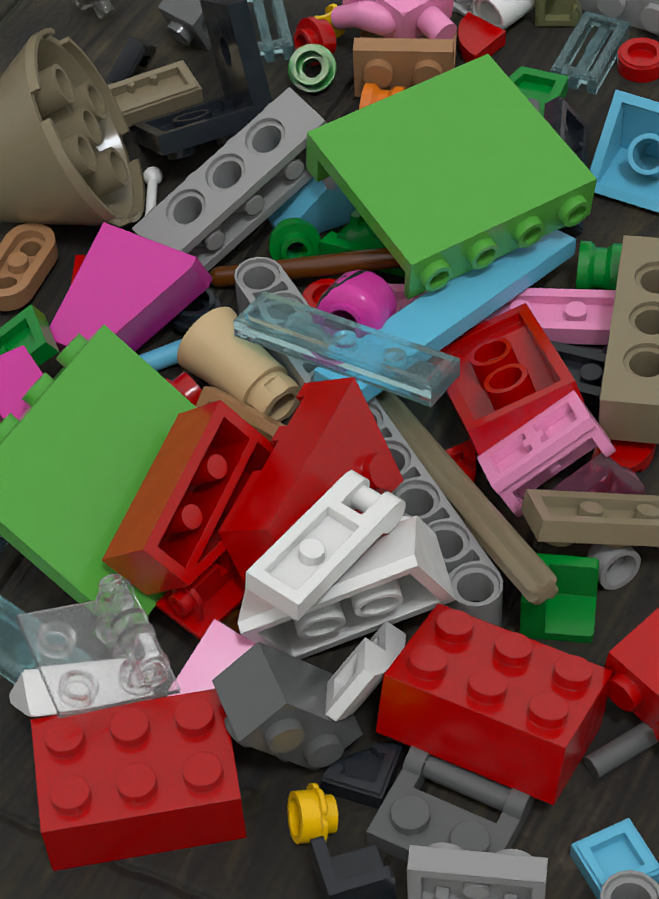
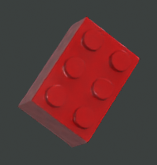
[376,603,613,806]
[31,689,247,871]

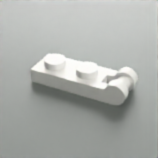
[245,470,406,621]

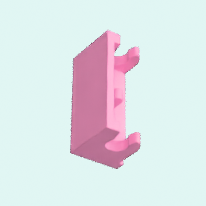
[477,390,616,518]

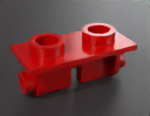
[156,549,246,641]

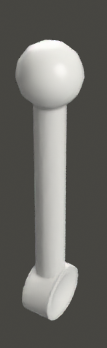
[143,166,163,216]

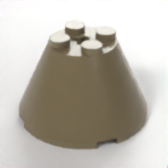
[0,28,145,227]

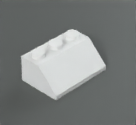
[238,515,456,659]

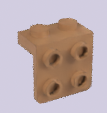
[353,30,457,97]

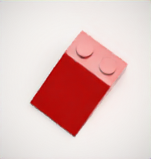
[429,303,586,457]

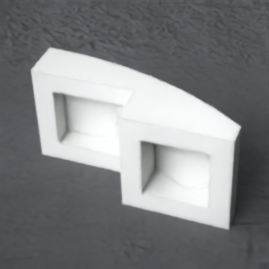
[325,621,406,721]

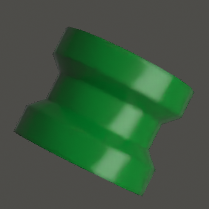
[576,240,622,290]

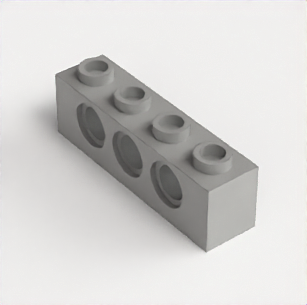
[132,87,327,271]

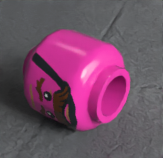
[316,270,397,350]

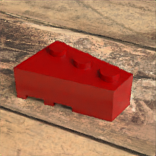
[218,377,404,584]
[102,400,275,595]

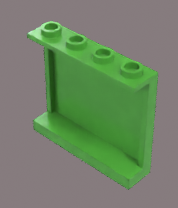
[306,54,597,300]
[0,325,197,650]

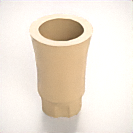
[177,307,301,422]

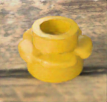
[287,783,338,844]

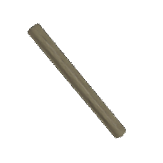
[375,387,558,605]

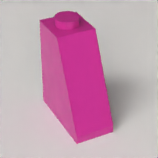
[50,222,213,354]

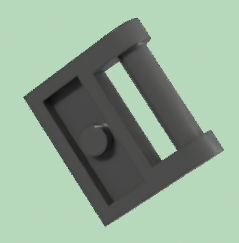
[366,746,535,863]

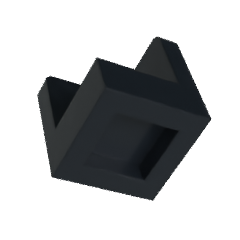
[310,835,396,899]

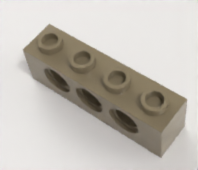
[599,235,659,444]

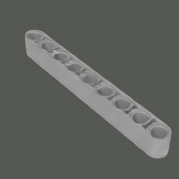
[234,257,503,627]

